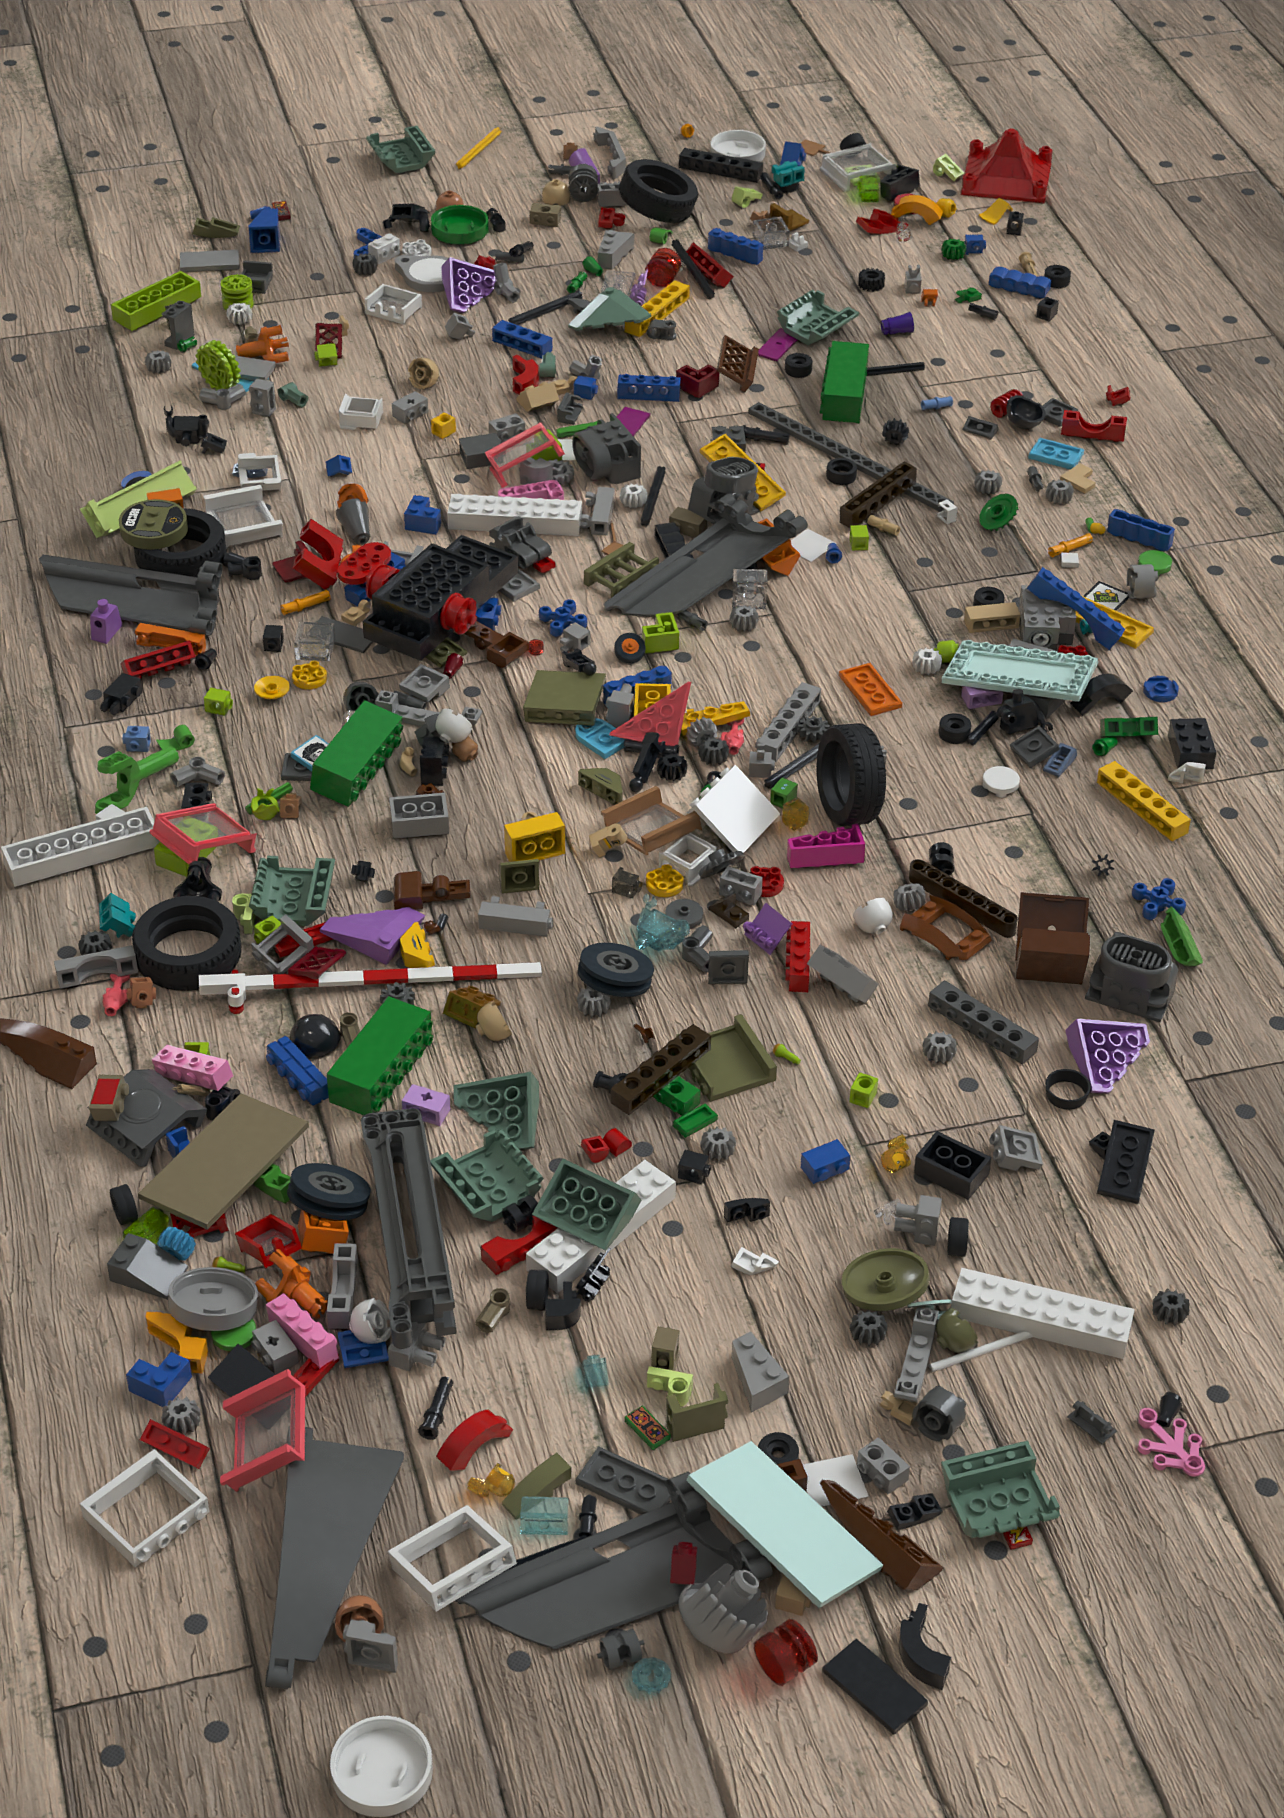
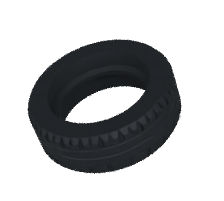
[619,159,698,223]
[134,508,227,577]
[816,723,886,826]
[132,896,242,991]

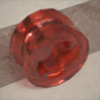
[528,639,544,656]

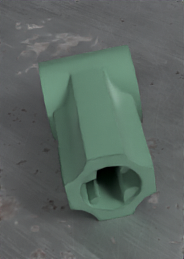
[540,352,556,377]
[278,382,308,408]

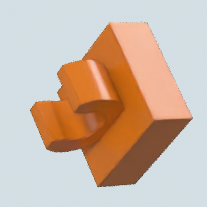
[921,289,938,306]

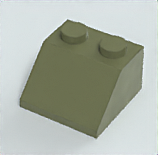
[498,859,539,894]

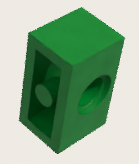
[653,1076,700,1116]

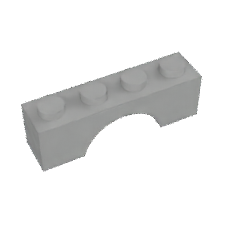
[54,945,138,988]
[327,1244,358,1329]

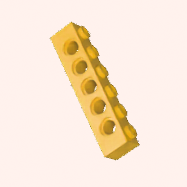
[625,280,690,337]
[1097,761,1191,841]

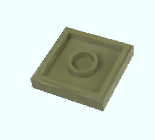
[426,637,467,668]

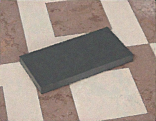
[575,1446,671,1515]

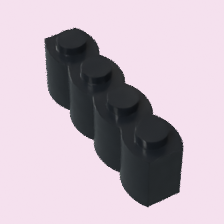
[654,522,694,559]

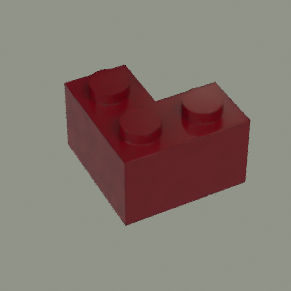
[676,364,720,398]

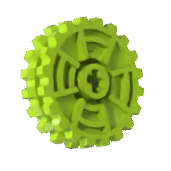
[195,340,241,391]

